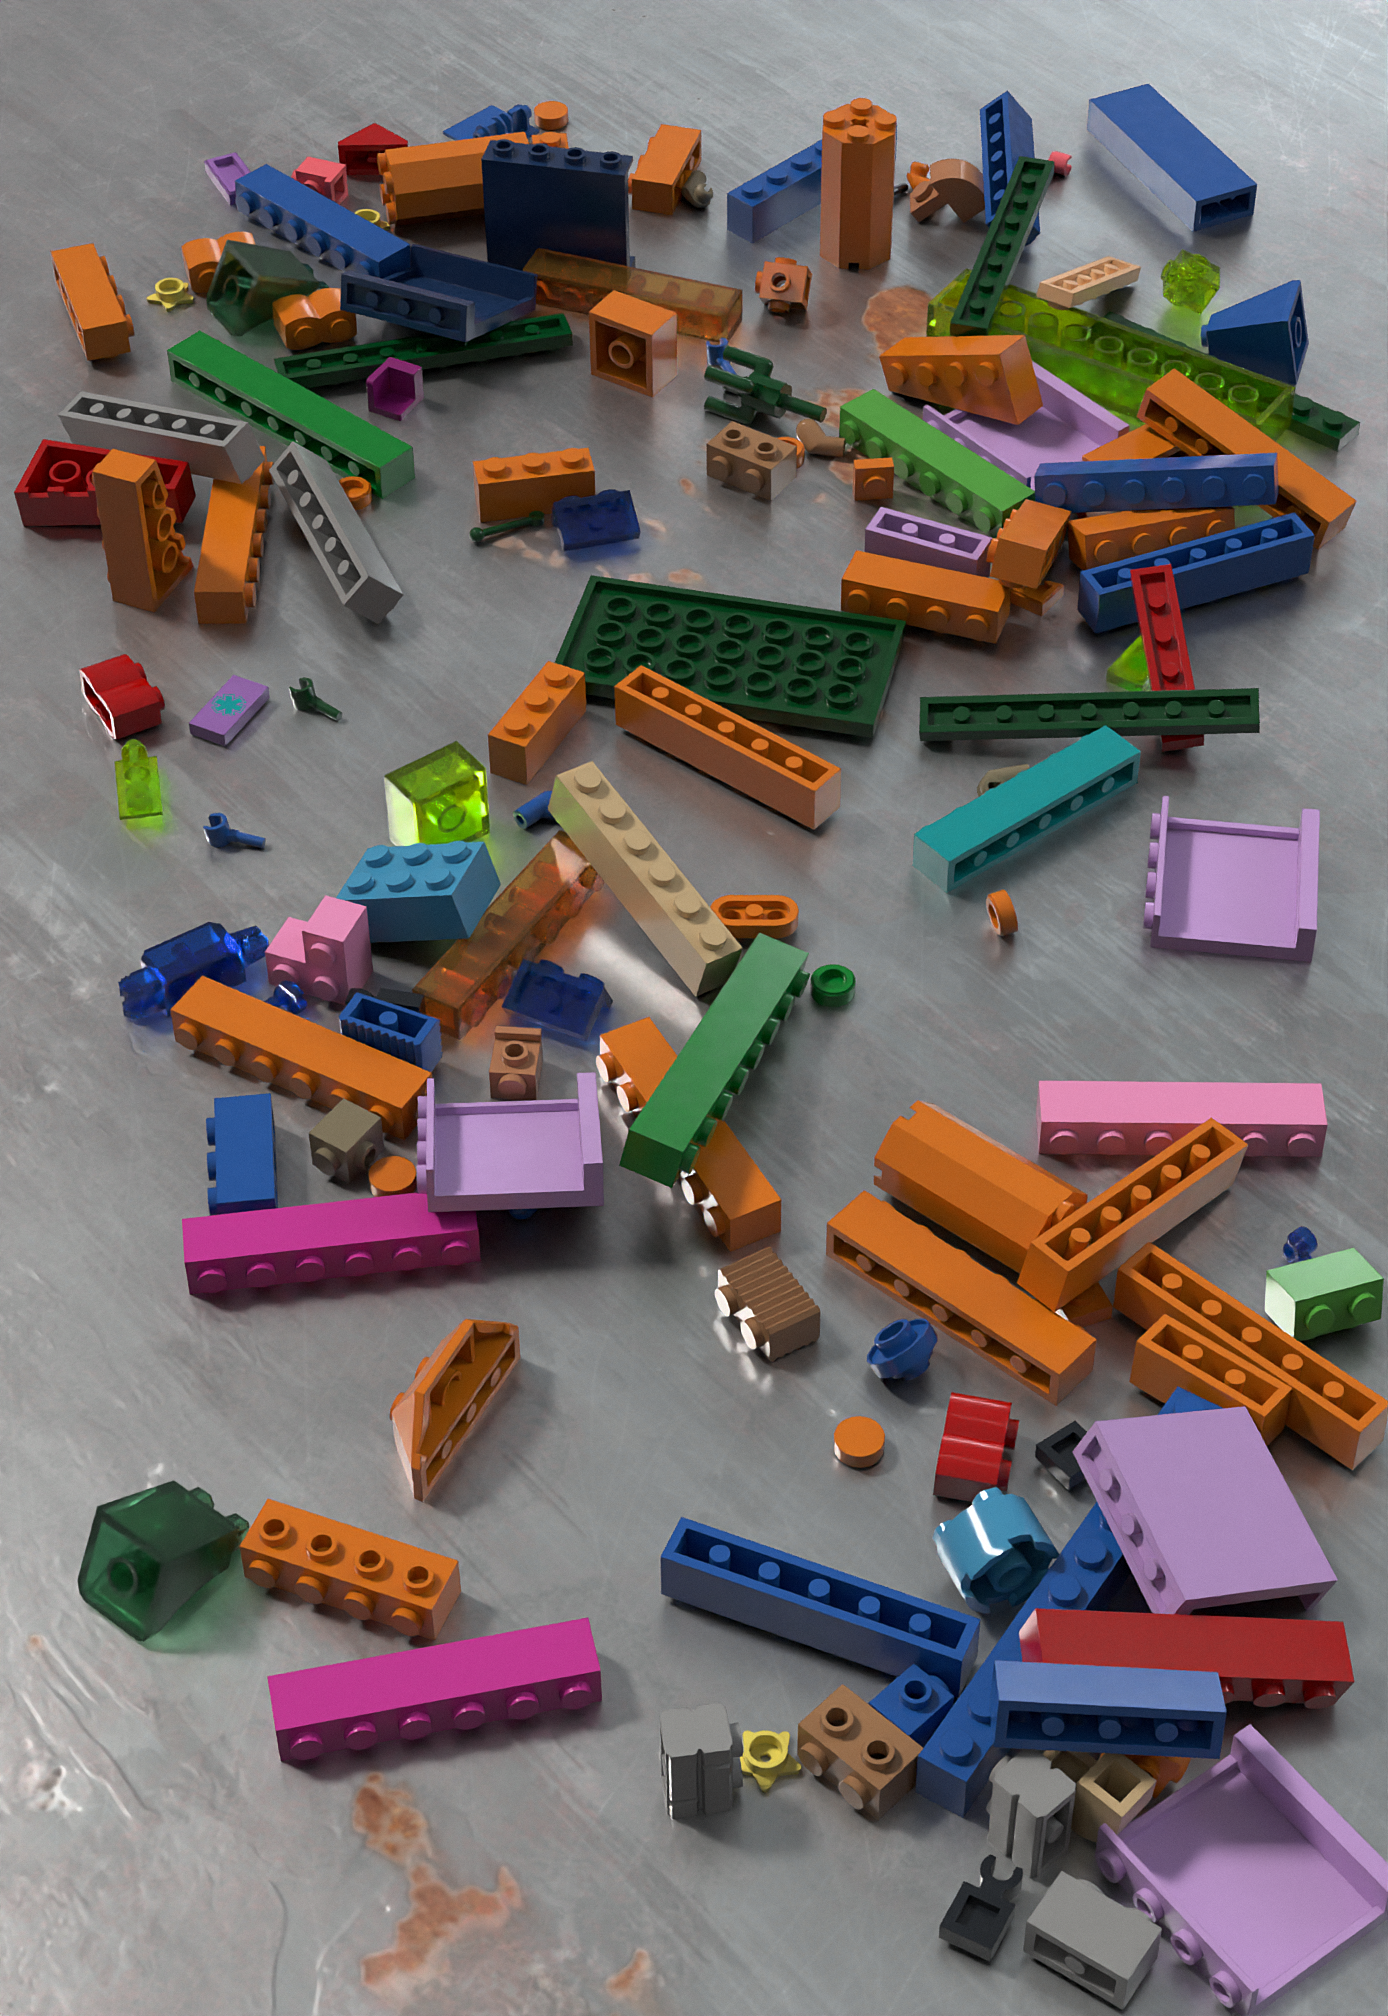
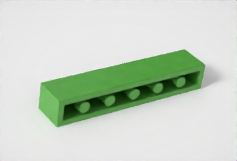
[839,389,1036,538]

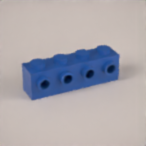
[989,1660,1227,1759]

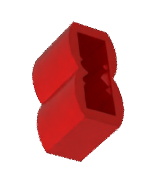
[79,654,165,739]
[933,1392,1019,1502]

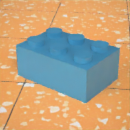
[336,841,501,943]

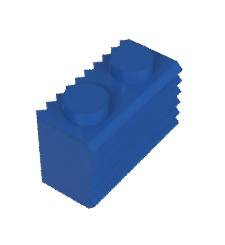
[339,992,443,1072]

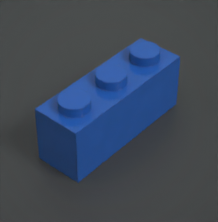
[206,1093,278,1216]

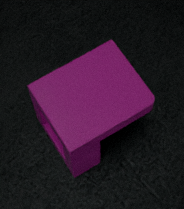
[366,357,424,421]

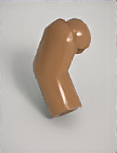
[796,419,846,457]

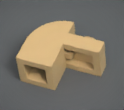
[1043,1750,1157,1842]

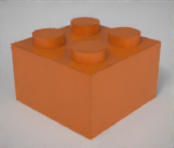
[589,290,677,398]

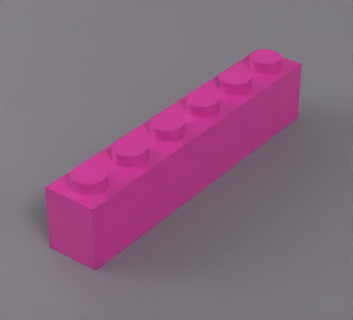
[182,1192,481,1294]
[267,1617,602,1761]

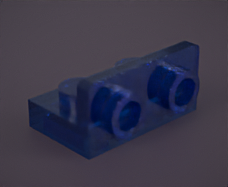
[551,489,641,551]
[502,959,613,1041]

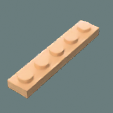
[1036,256,1141,310]

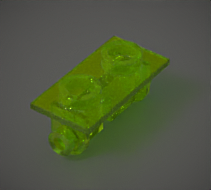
[114,739,163,820]

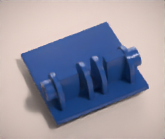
[443,104,540,141]

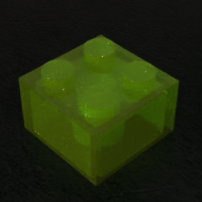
[384,741,490,846]

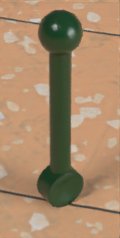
[469,511,545,543]

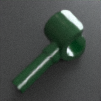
[289,677,342,721]

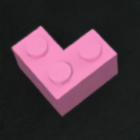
[265,895,373,1006]

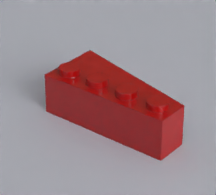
[14,439,196,526]

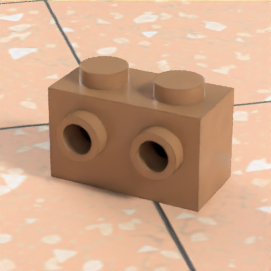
[706,421,797,501]
[797,1684,923,1820]

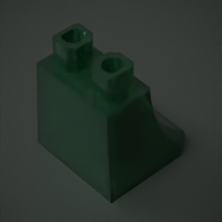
[206,239,330,337]
[77,1480,250,1642]

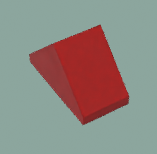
[338,123,408,176]

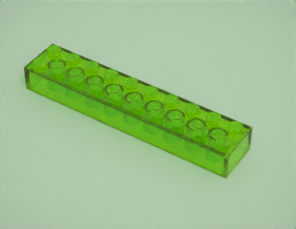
[926,268,1296,441]

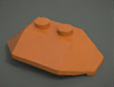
[390,1319,521,1502]

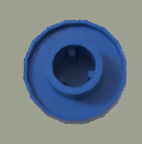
[867,1318,938,1380]

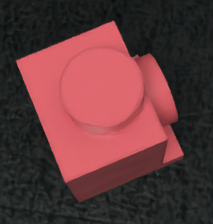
[291,157,348,205]

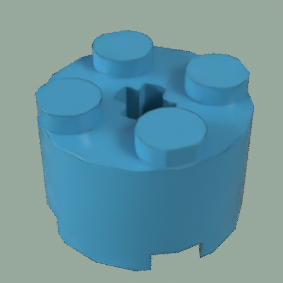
[932,1487,1059,1614]

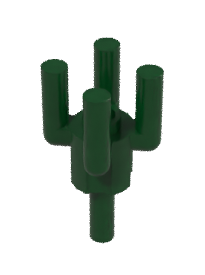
[704,345,827,425]

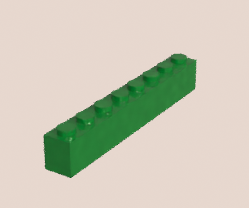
[167,331,415,499]
[619,933,810,1188]

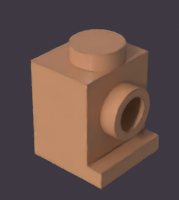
[489,1026,543,1100]

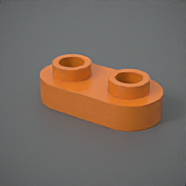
[710,895,799,939]

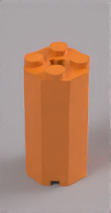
[820,98,897,270]
[377,132,529,226]
[874,1100,1088,1273]

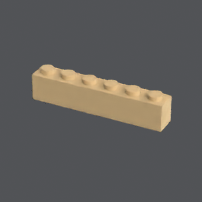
[548,761,743,997]

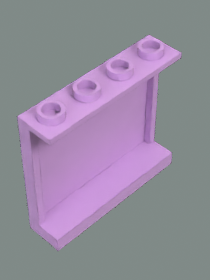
[923,361,1130,502]
[1143,796,1320,962]
[417,1072,604,1212]
[1073,1406,1338,1615]
[1095,1724,1388,2016]

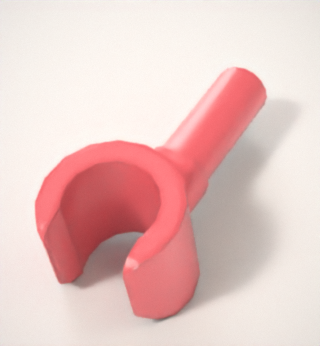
[1048,151,1072,176]

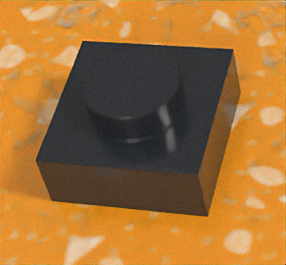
[1035,1421,1087,1490]

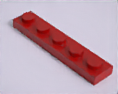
[1130,564,1204,752]

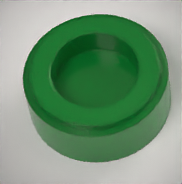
[810,964,856,1007]

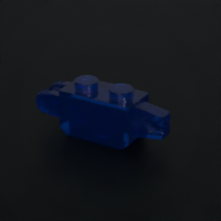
[118,922,269,1020]

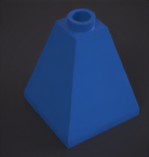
[1200,280,1309,385]

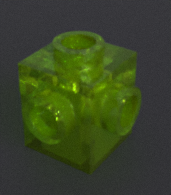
[1160,249,1220,315]

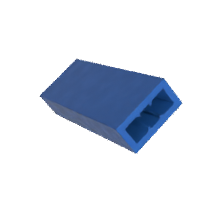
[1087,83,1257,232]

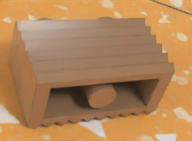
[715,1247,821,1362]

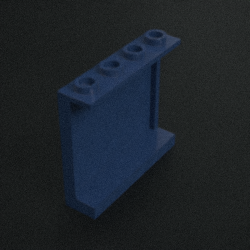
[481,139,636,288]
[340,244,537,342]

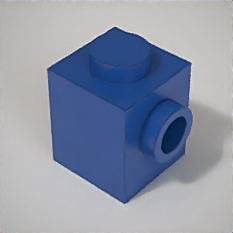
[869,1664,954,1748]

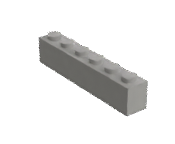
[58,391,265,484]
[269,441,404,624]

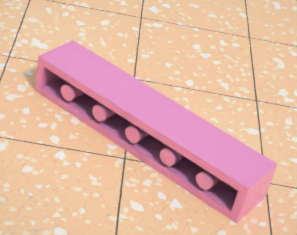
[1036,1081,1327,1157]

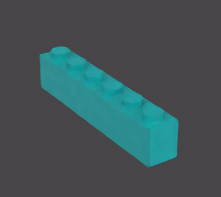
[912,725,1141,893]

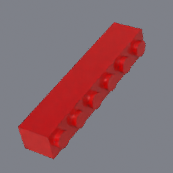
[1019,1608,1355,1709]

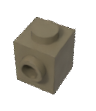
[309,1098,384,1184]

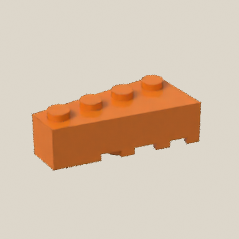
[879,335,1043,425]
[92,449,194,613]

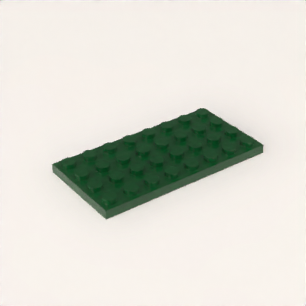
[554,575,906,738]

